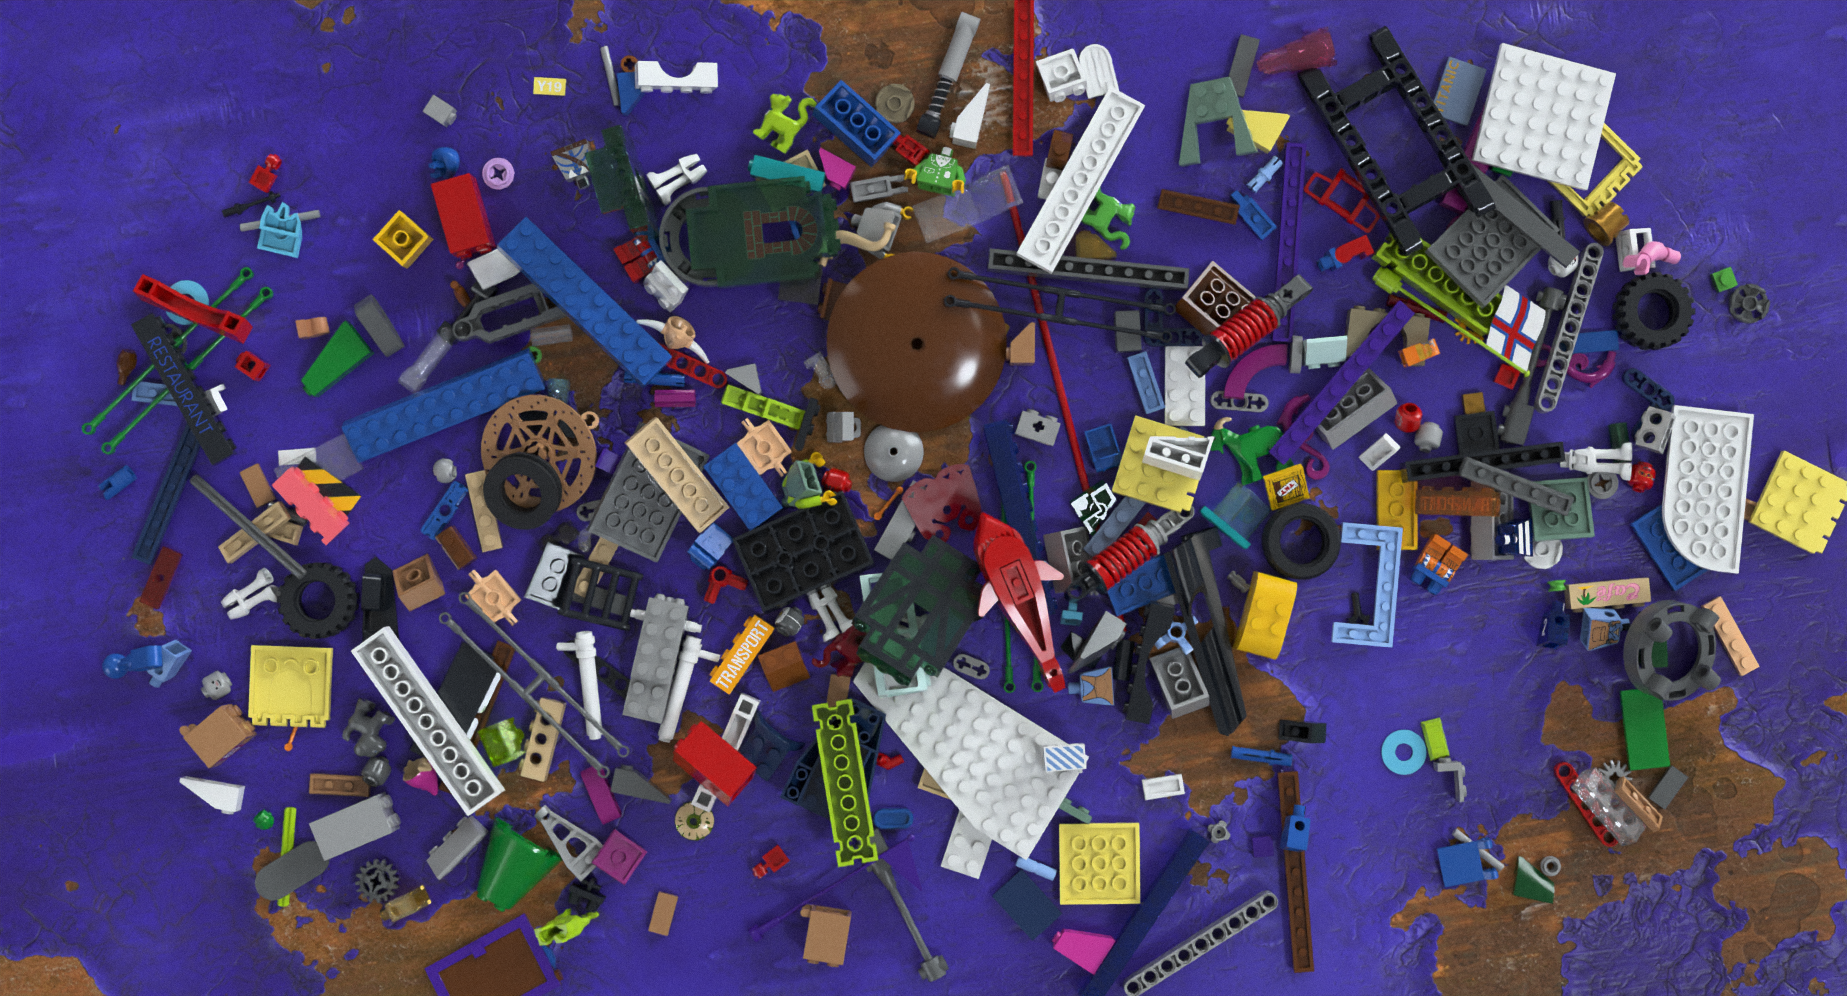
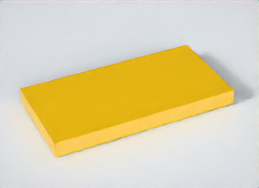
[1376,470,1418,550]

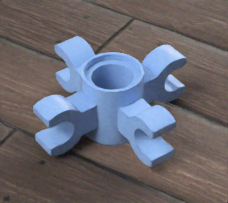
[1154,616,1198,655]

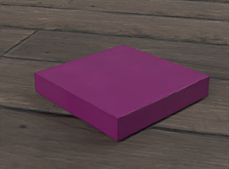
[591,829,647,885]

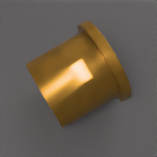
[1583,202,1629,246]

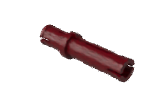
[1386,294,1448,323]

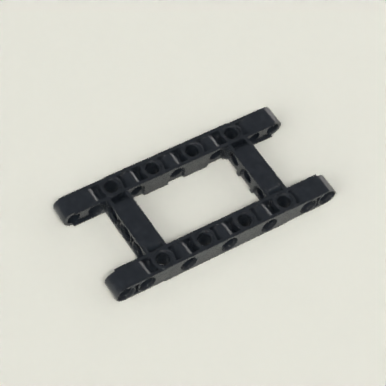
[1297,26,1496,257]

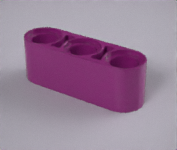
[581,766,622,825]

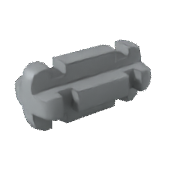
[1227,571,1250,593]

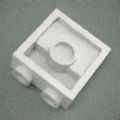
[1036,49,1088,102]
[643,260,688,312]

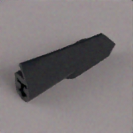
[361,557,400,642]

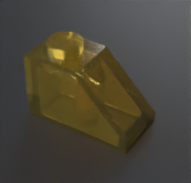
[1075,231,1117,260]

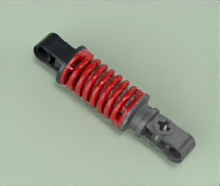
[1185,274,1314,378]

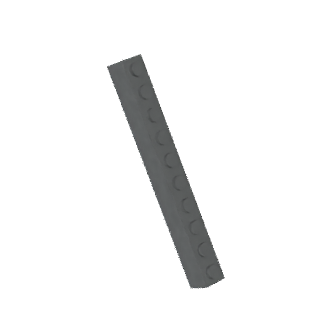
[987,248,1189,292]

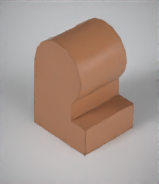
[296,317,330,340]

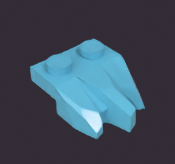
[257,202,302,258]

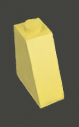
[1226,110,1290,154]

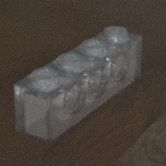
[1571,767,1647,846]

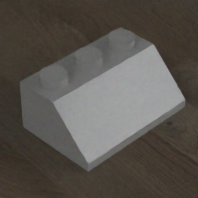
[1043,526,1092,594]
[426,815,489,880]

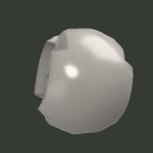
[433,458,457,483]

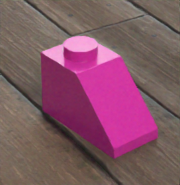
[819,148,856,191]

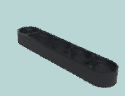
[563,640,631,700]

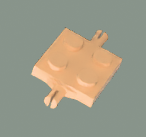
[737,418,792,477]
[465,569,522,626]

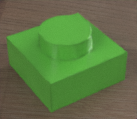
[1710,267,1738,293]

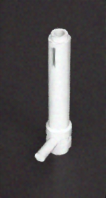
[556,631,602,740]
[658,635,720,743]

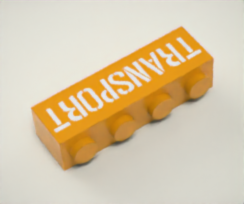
[709,614,776,694]

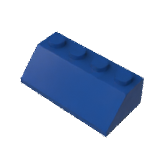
[812,80,901,168]

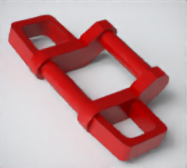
[1303,167,1380,233]

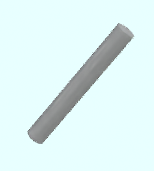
[600,46,621,106]
[1452,828,1504,871]

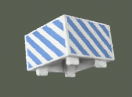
[1043,743,1086,776]

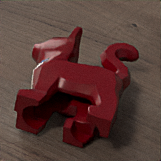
[812,622,870,677]

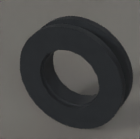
[483,452,562,530]

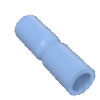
[1015,856,1057,881]

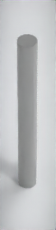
[240,210,321,232]

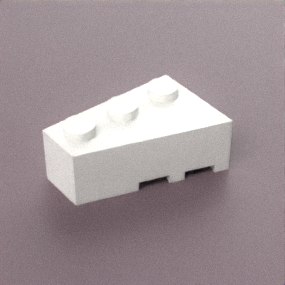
[1142,436,1214,481]

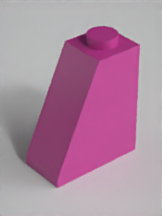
[1052,928,1115,975]

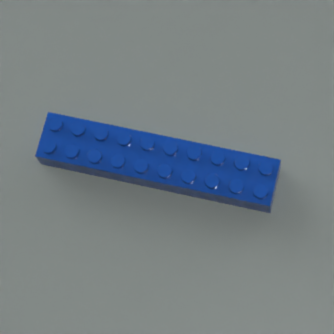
[497,217,672,389]
[341,348,546,463]

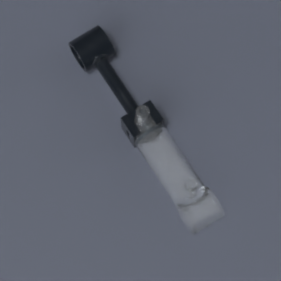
[398,281,499,394]

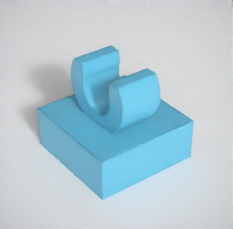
[1060,603,1083,626]

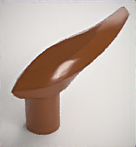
[450,281,470,308]

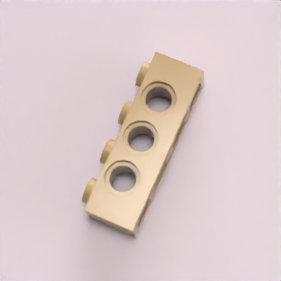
[519,697,567,782]

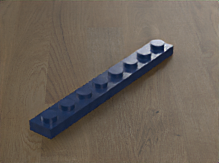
[131,423,201,565]

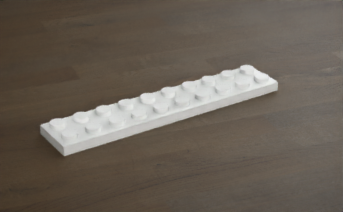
[1016,87,1145,274]

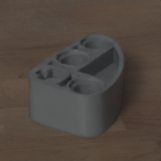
[354,294,405,357]

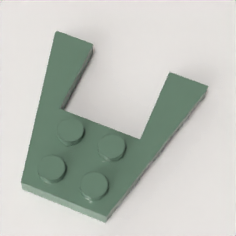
[1179,77,1258,167]

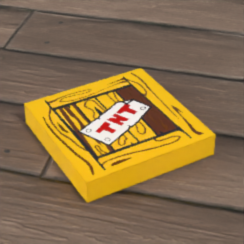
[1263,463,1309,511]

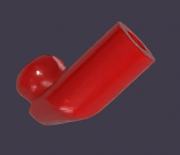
[876,753,905,770]

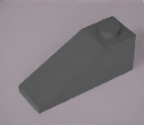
[610,764,672,804]

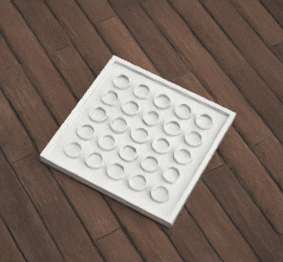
[1471,43,1616,191]

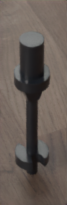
[222,191,281,218]

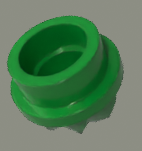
[253,809,274,830]

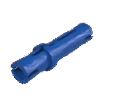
[624,372,685,387]
[1231,746,1292,767]

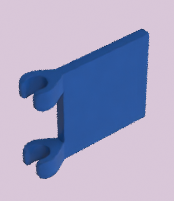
[1437,837,1499,887]

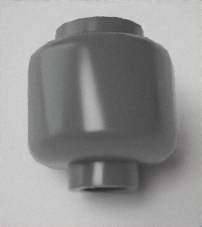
[361,756,392,787]

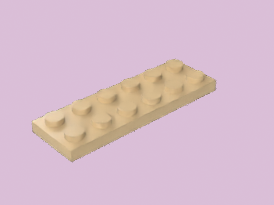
[624,417,730,533]

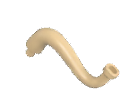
[817,222,896,267]

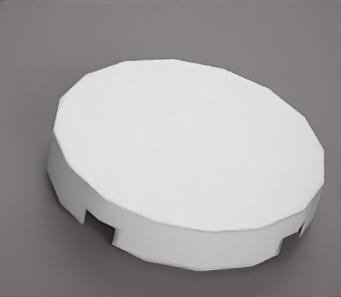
[1522,532,1563,569]

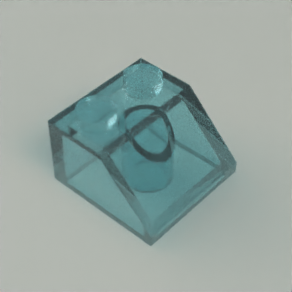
[1213,482,1271,540]

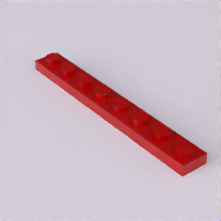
[1013,0,1034,157]

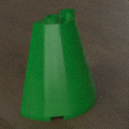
[477,817,563,912]

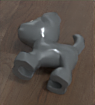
[342,698,396,758]

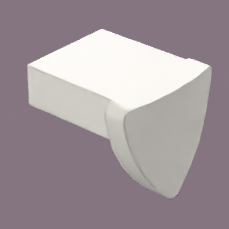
[205,384,227,416]

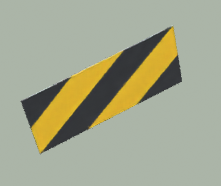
[297,457,361,515]

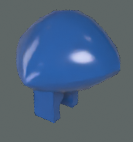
[428,147,460,179]

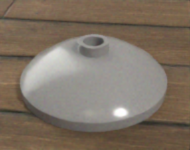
[864,425,924,482]

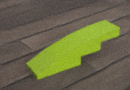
[720,384,805,430]

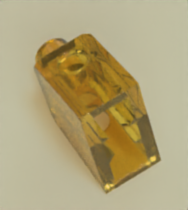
[380,885,432,922]

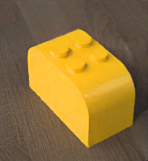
[1233,571,1297,660]

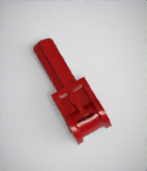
[893,134,930,167]

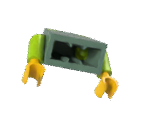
[781,452,837,509]

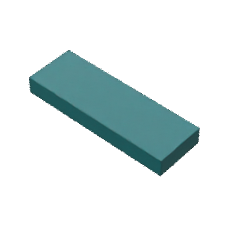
[1198,506,1251,549]

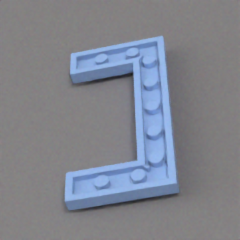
[1331,522,1403,647]

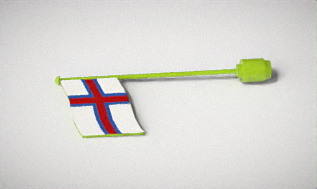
[1372,267,1545,377]

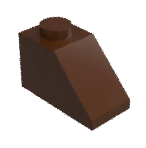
[1045,129,1073,171]

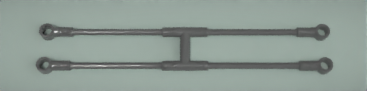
[439,592,630,778]

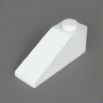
[179,776,245,814]

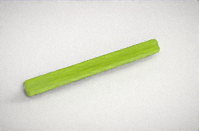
[277,807,296,907]

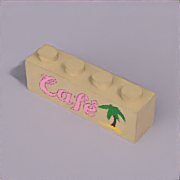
[1564,577,1651,612]

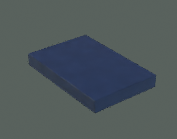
[992,868,1062,941]

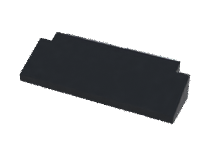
[409,641,501,759]

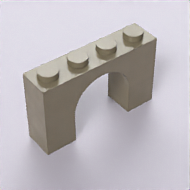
[1344,306,1430,367]

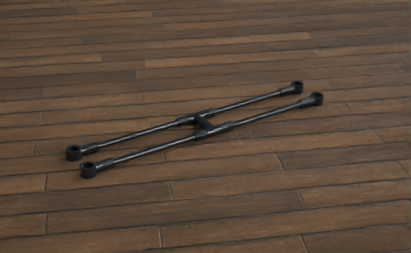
[943,267,1176,343]

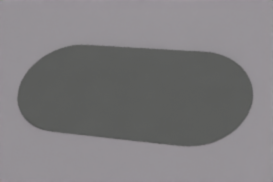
[255,841,329,900]

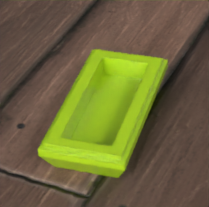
[1420,717,1450,761]

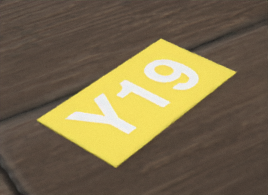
[533,77,566,96]

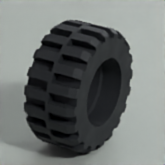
[1612,272,1695,350]
[277,562,359,639]

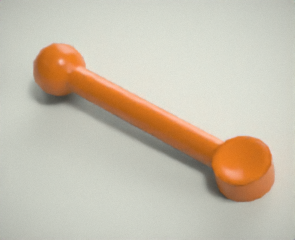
[874,486,904,520]
[284,727,298,751]

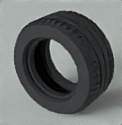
[1261,503,1341,580]

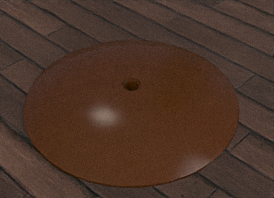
[827,252,1007,432]

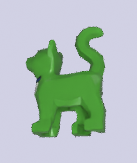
[1081,188,1136,250]

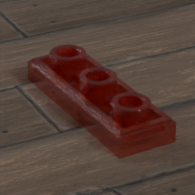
[139,546,183,609]

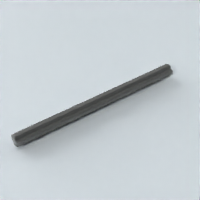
[190,475,307,579]

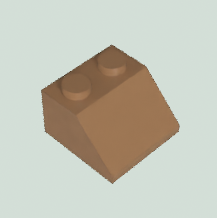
[1005,322,1035,366]
[392,554,445,612]

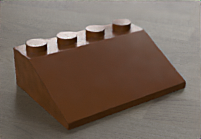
[1175,261,1257,335]

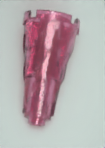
[1257,26,1337,75]

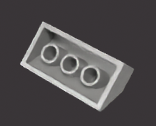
[1315,368,1398,450]
[1470,481,1514,560]

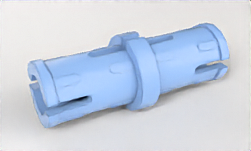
[1246,156,1283,193]

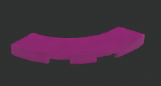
[1223,344,1288,400]

